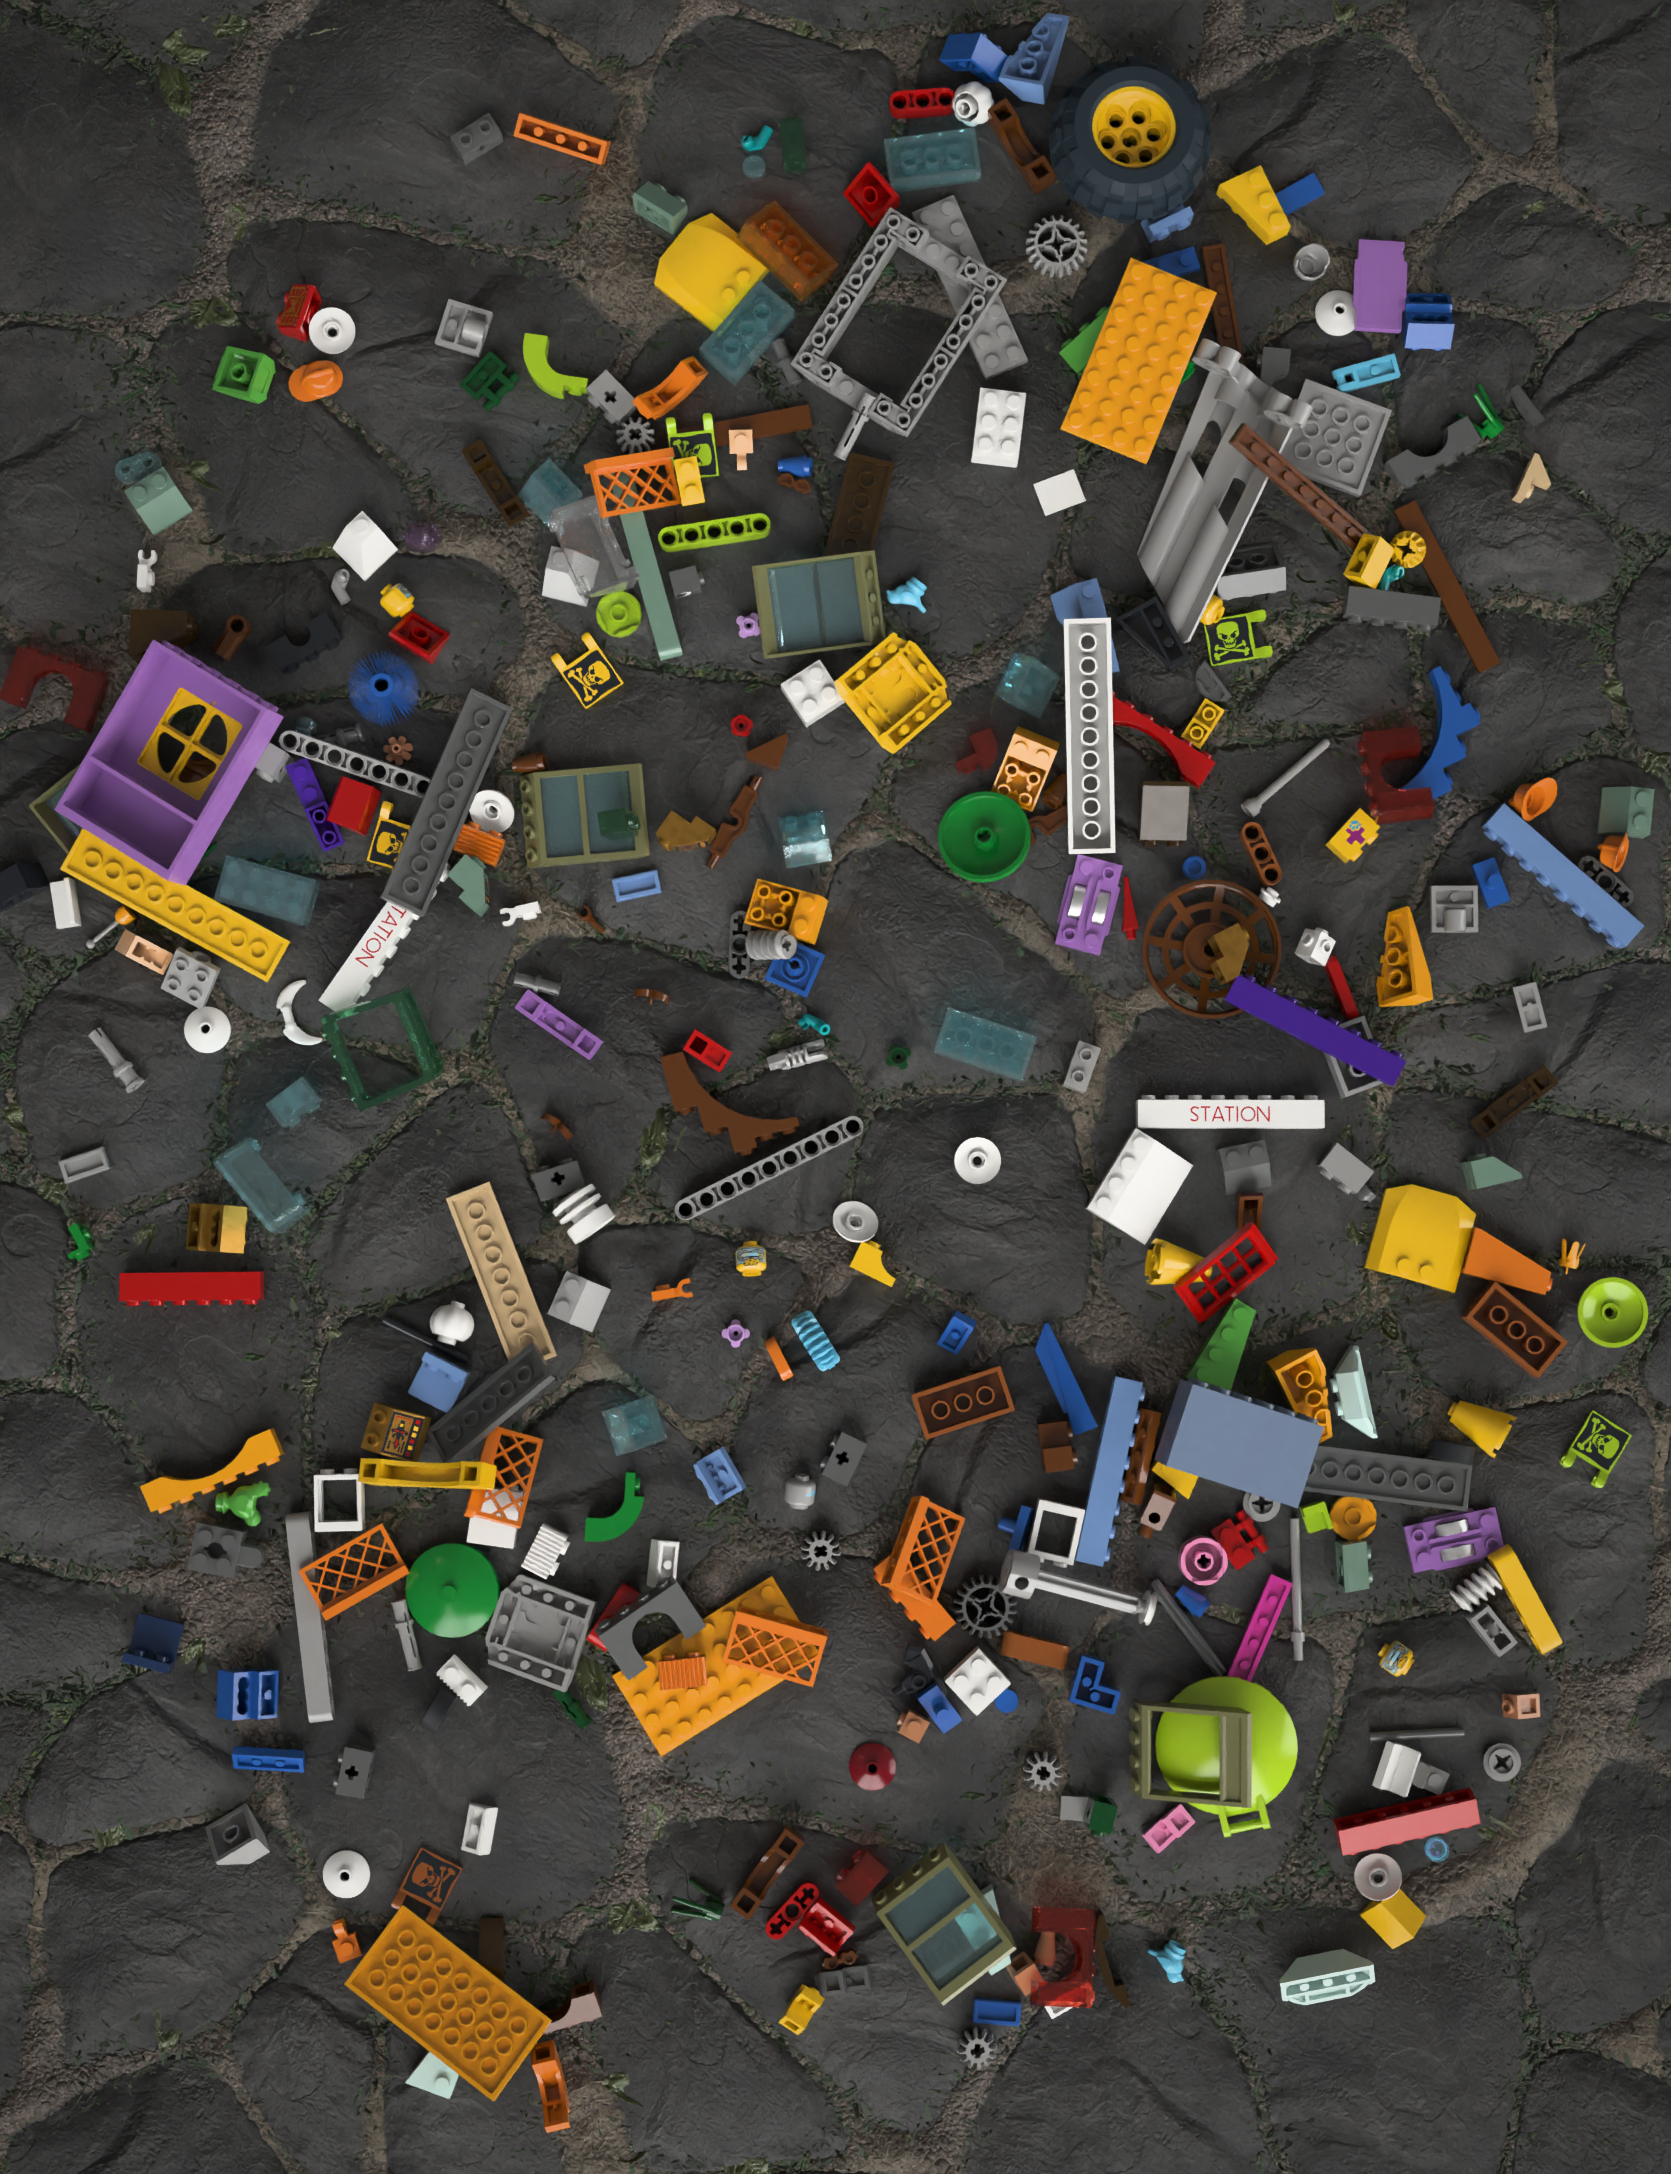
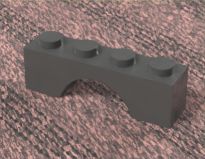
[1255,347,1291,387]
[1384,416,1481,490]

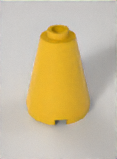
[1144,1238,1212,1285]
[1448,1400,1517,1458]

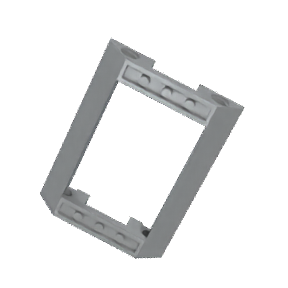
[791,207,1007,437]

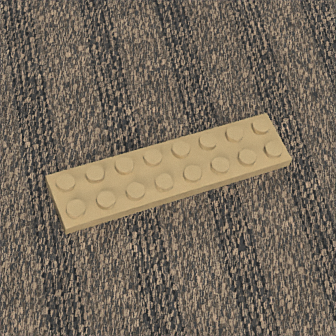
[446,1182,557,1361]

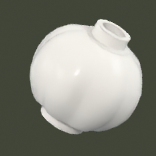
[952,81,994,127]
[430,1301,474,1346]

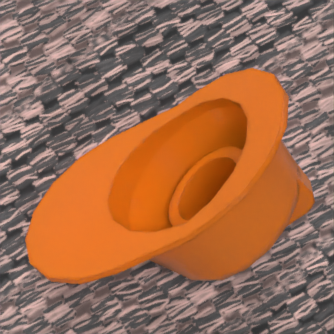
[288,360,343,402]
[1508,777,1558,821]
[1598,833,1629,872]

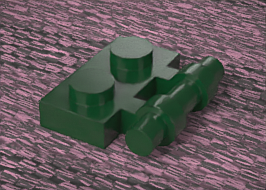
[459,351,520,412]

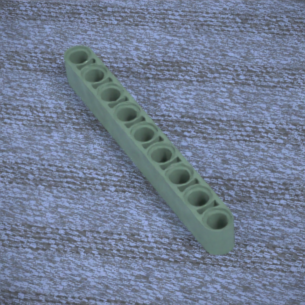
[611,470,683,661]

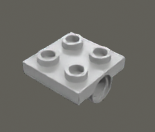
[435,299,493,358]
[1430,886,1478,933]
[161,947,221,1010]

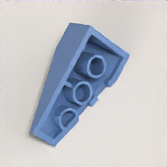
[999,12,1069,105]
[1050,578,1120,673]

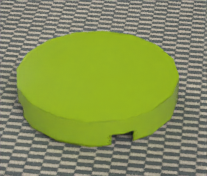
[596,590,642,638]

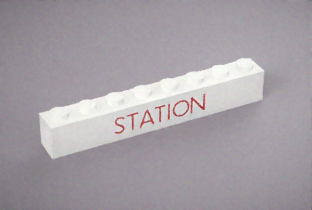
[319,863,451,1018]
[1136,1095,1325,1129]

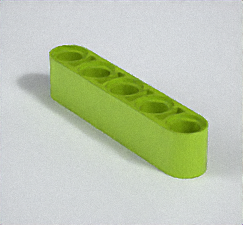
[658,513,771,552]

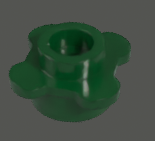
[885,1044,911,1070]

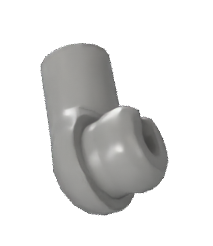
[331,569,351,605]

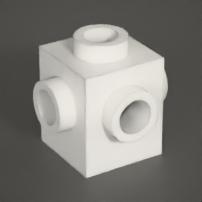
[1295,928,1336,966]

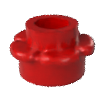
[730,714,753,737]

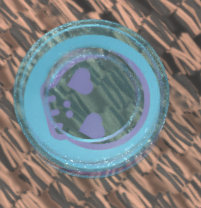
[1424,1837,1449,1862]

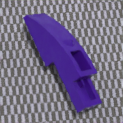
[285,758,345,852]

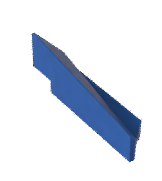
[1034,1322,1098,1435]

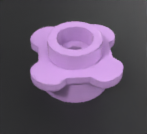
[736,613,761,638]
[722,1319,750,1348]

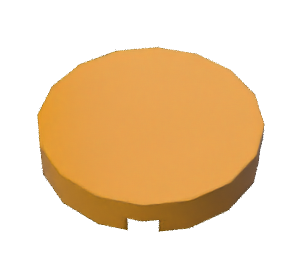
[1329,1496,1377,1540]

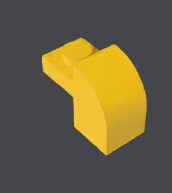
[778,1984,825,2035]

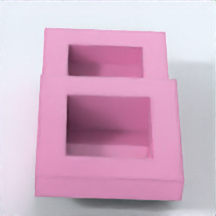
[1142,1804,1195,1853]

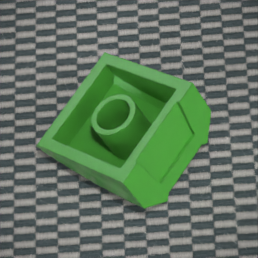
[212,346,276,404]

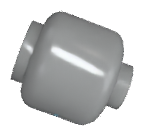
[784,1473,816,1510]

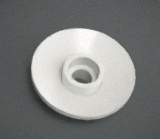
[1315,290,1355,336]
[309,308,355,354]
[469,789,514,833]
[184,1007,231,1053]
[954,1137,1001,1184]
[832,1201,878,1242]
[323,1850,370,1898]
[1354,1853,1402,1901]

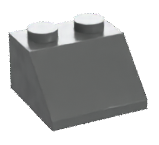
[1216,1139,1272,1195]

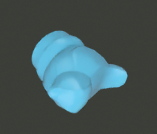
[886,576,927,613]
[1147,1940,1186,1983]

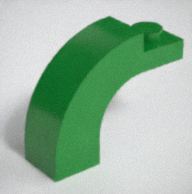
[585,1471,645,1542]

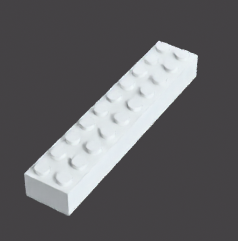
[1064,618,1115,854]

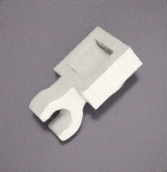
[137,550,157,592]
[500,901,542,926]

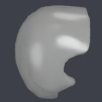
[1293,243,1330,281]

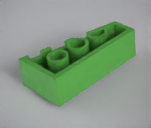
[1059,299,1114,376]
[1184,1298,1256,1391]

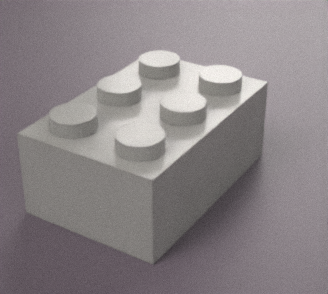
[1323,1016,1383,1099]

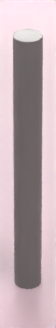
[1369,1727,1464,1741]

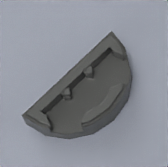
[1511,385,1545,426]
[1195,660,1232,702]

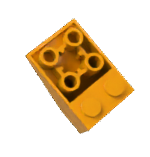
[991,726,1060,812]
[744,878,828,945]

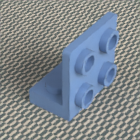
[408,1351,470,1413]

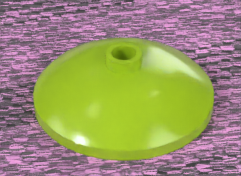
[1577,1277,1648,1348]

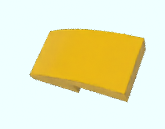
[1181,698,1225,749]

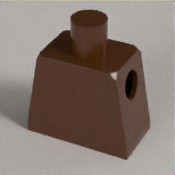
[1137,1480,1177,1539]

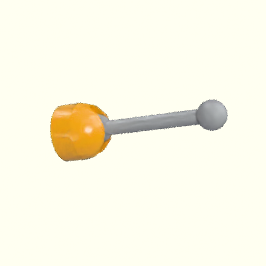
[86,905,136,948]

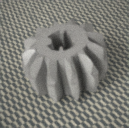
[616,417,655,454]
[801,1530,841,1571]
[1023,1751,1063,1792]
[957,2027,997,2070]

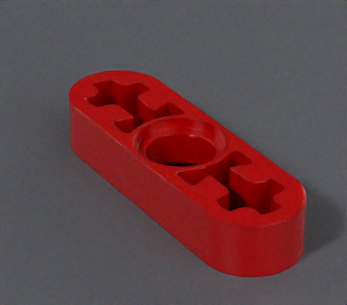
[1324,955,1359,1021]
[765,1881,819,1940]

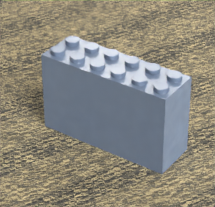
[1154,1377,1324,1508]

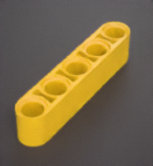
[1487,1544,1562,1655]

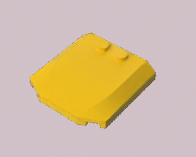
[654,213,774,335]
[834,632,951,754]
[1364,1184,1476,1293]

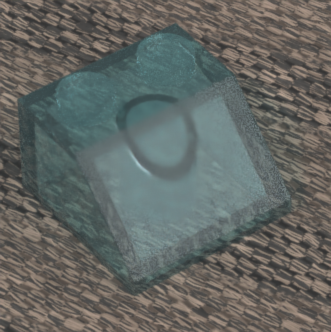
[995,652,1060,718]
[602,1394,668,1456]

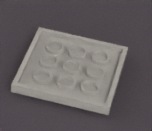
[1281,379,1392,497]

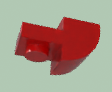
[682,1029,732,1073]

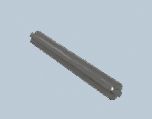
[1148,1578,1227,1676]

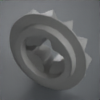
[1243,1492,1281,1522]
[1483,1743,1521,1781]

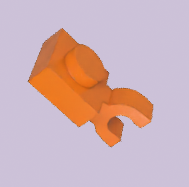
[651,1278,693,1301]
[332,1918,363,1963]

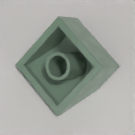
[632,181,688,235]
[124,467,193,536]
[1597,786,1655,839]
[1461,1153,1523,1190]
[1335,1539,1373,1593]

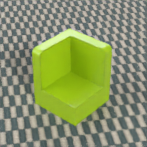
[1299,1500,1333,1533]

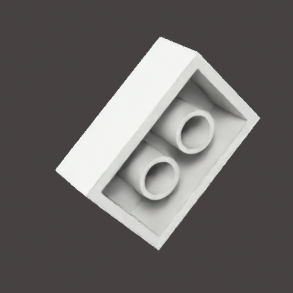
[971,388,1026,468]

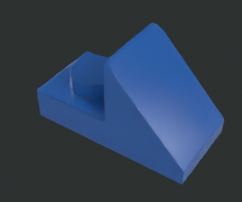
[937,1311,977,1355]

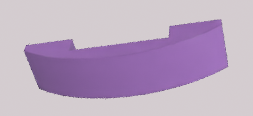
[515,989,603,1060]

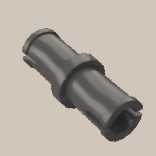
[771,338,802,387]
[513,971,562,997]

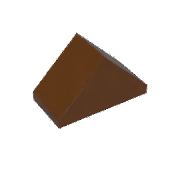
[745,733,789,771]
[1235,1193,1263,1230]

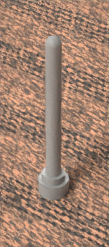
[1241,739,1330,819]

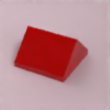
[843,161,900,228]
[389,611,450,665]
[325,776,382,836]

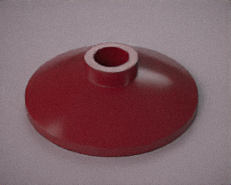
[849,1743,896,1790]

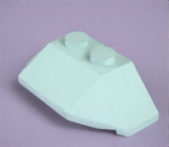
[1330,1345,1378,1438]
[1279,1949,1375,2005]

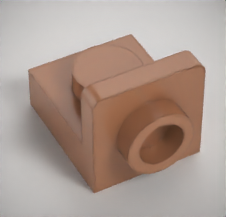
[1502,1692,1540,1719]

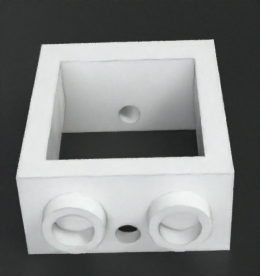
[314,1468,365,1532]
[1026,1498,1085,1568]

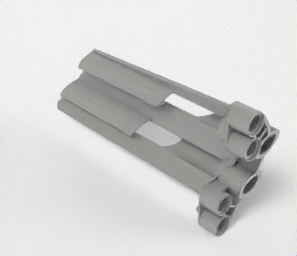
[1137,338,1313,644]

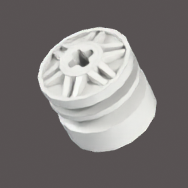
[552,1184,615,1244]

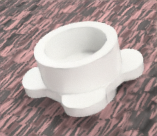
[1258,886,1281,907]

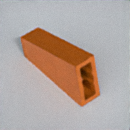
[1460,1227,1553,1295]

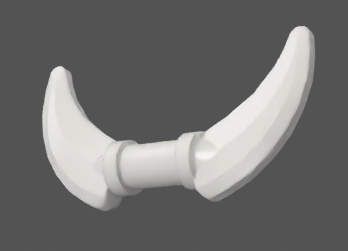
[276,980,322,1045]

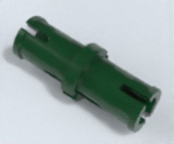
[552,1689,593,1730]

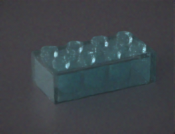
[883,127,981,192]
[699,280,795,386]
[214,855,320,928]
[933,1007,1037,1082]

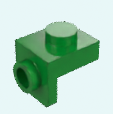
[67,1223,94,1261]

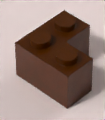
[1037,1420,1078,1473]

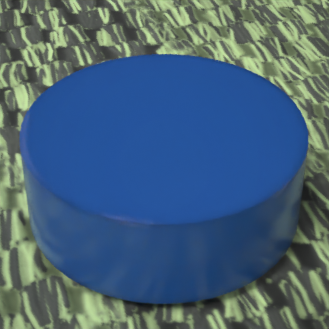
[1182,856,1206,880]
[994,1688,1018,1713]

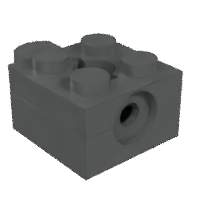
[187,1520,264,1578]

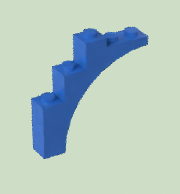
[1389,666,1480,817]

